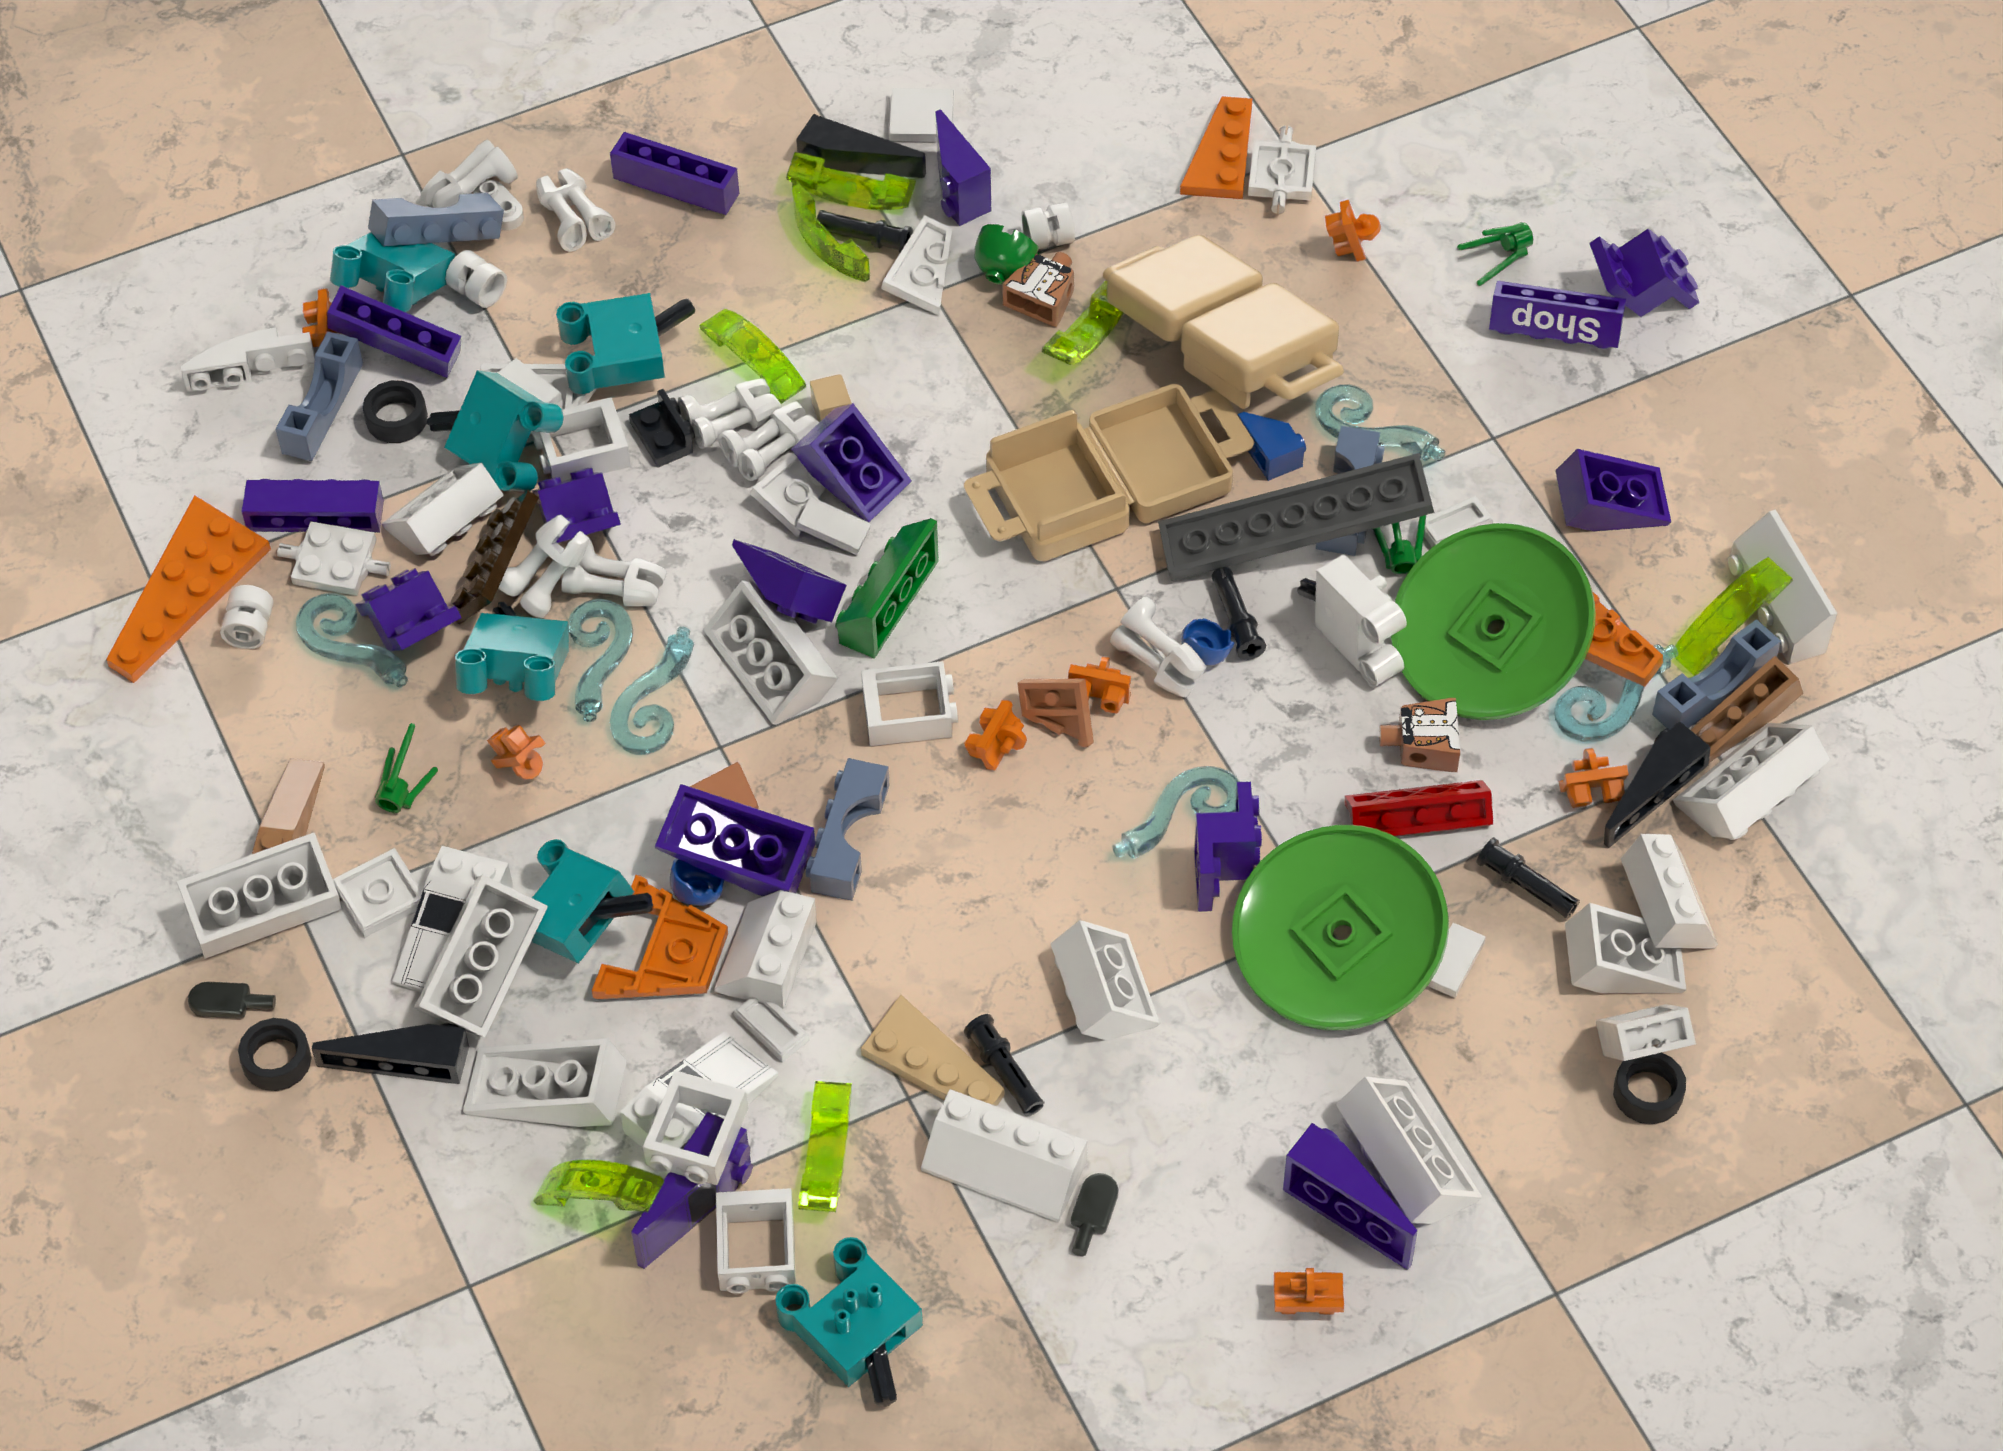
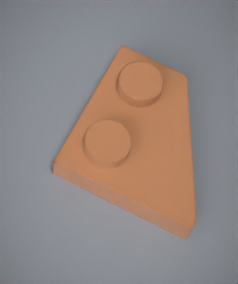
[1017,679,1094,747]

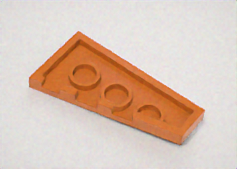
[1180,96,1253,199]

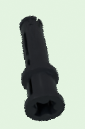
[816,210,913,253]
[1211,567,1266,660]
[1476,837,1580,919]
[964,1014,1045,1116]

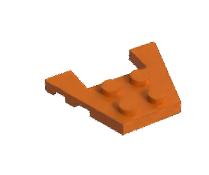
[592,875,728,999]

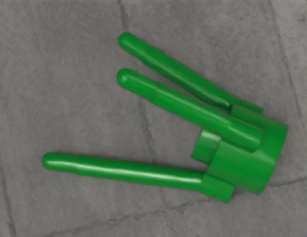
[1457,222,1534,286]
[1373,515,1426,575]
[375,723,438,813]

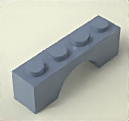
[368,193,504,246]
[275,332,363,461]
[1316,426,1385,556]
[1652,619,1781,729]
[806,758,890,901]

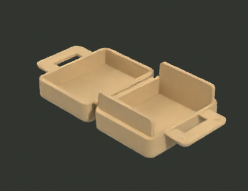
[1103,235,1344,409]
[964,384,1254,561]

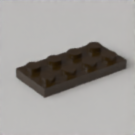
[451,490,539,625]

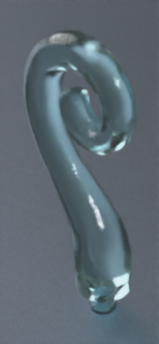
[1315,384,1445,462]
[296,593,408,687]
[568,599,633,722]
[610,627,694,755]
[1554,644,1678,742]
[1112,766,1240,859]

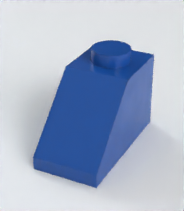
[1238,412,1306,481]

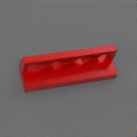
[1345,780,1493,836]

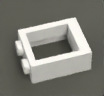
[532,397,631,482]
[861,661,958,746]
[1596,1004,1696,1061]
[643,1070,748,1185]
[716,1188,796,1294]

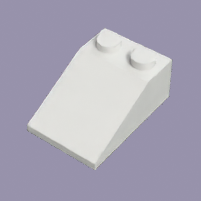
[1565,903,1686,993]

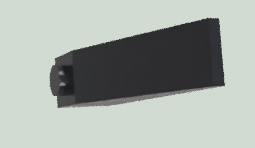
[796,114,926,178]
[1604,722,1711,848]
[311,1023,469,1084]

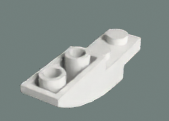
[181,327,315,392]

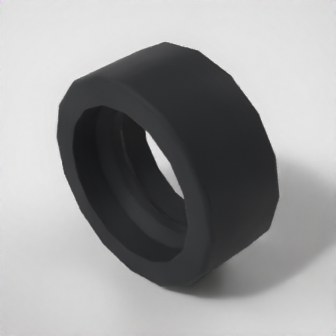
[363,380,428,443]
[238,1018,312,1091]
[1613,1052,1686,1124]

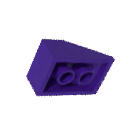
[935,109,992,226]
[791,403,912,522]
[1555,449,1672,532]
[732,539,847,624]

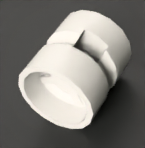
[1021,202,1075,249]
[446,250,507,308]
[220,585,274,649]

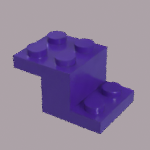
[1589,229,1700,317]
[532,468,621,543]
[355,568,462,651]
[1194,781,1262,912]

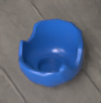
[1181,618,1235,666]
[670,858,725,906]

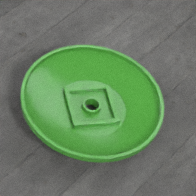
[1391,523,1596,720]
[1232,825,1449,1030]

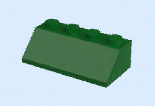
[835,518,939,659]

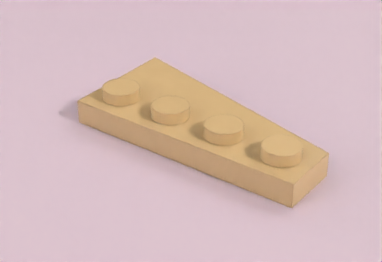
[861,995,1005,1106]

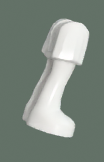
[421,140,518,208]
[536,168,615,252]
[678,378,781,449]
[718,402,819,481]
[499,515,589,618]
[561,539,667,606]
[1110,596,1206,697]

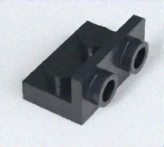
[629,389,695,468]

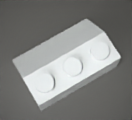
[382,463,504,556]
[1621,834,1718,949]
[714,890,816,1009]
[1050,920,1160,1040]

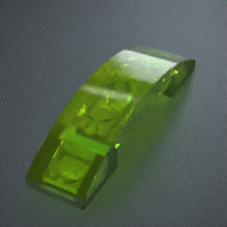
[786,152,916,210]
[792,181,870,282]
[1042,280,1124,365]
[699,308,806,404]
[1670,557,1793,676]
[798,1081,852,1212]
[533,1160,664,1212]

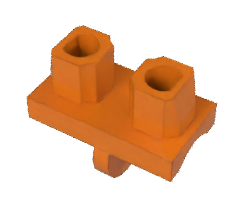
[1325,200,1381,262]
[302,288,341,347]
[1068,656,1131,714]
[965,700,1027,771]
[487,725,546,779]
[1559,748,1629,808]
[1274,1268,1344,1315]

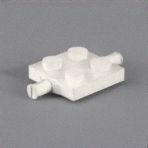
[1248,126,1316,214]
[277,521,391,596]

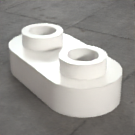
[474,180,524,230]

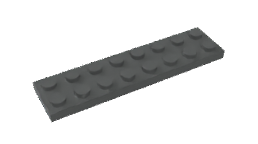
[1158,453,1434,581]

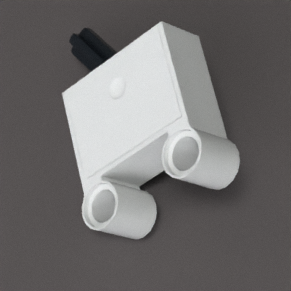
[1297,554,1407,687]

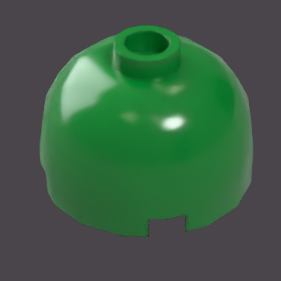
[974,224,1039,284]

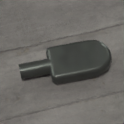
[188,982,276,1018]
[1071,1173,1119,1256]

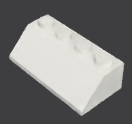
[1728,509,1837,664]
[704,580,838,725]
[1673,723,1830,840]
[177,833,341,959]
[414,874,548,1038]
[1336,1076,1483,1224]
[921,1089,1087,1223]

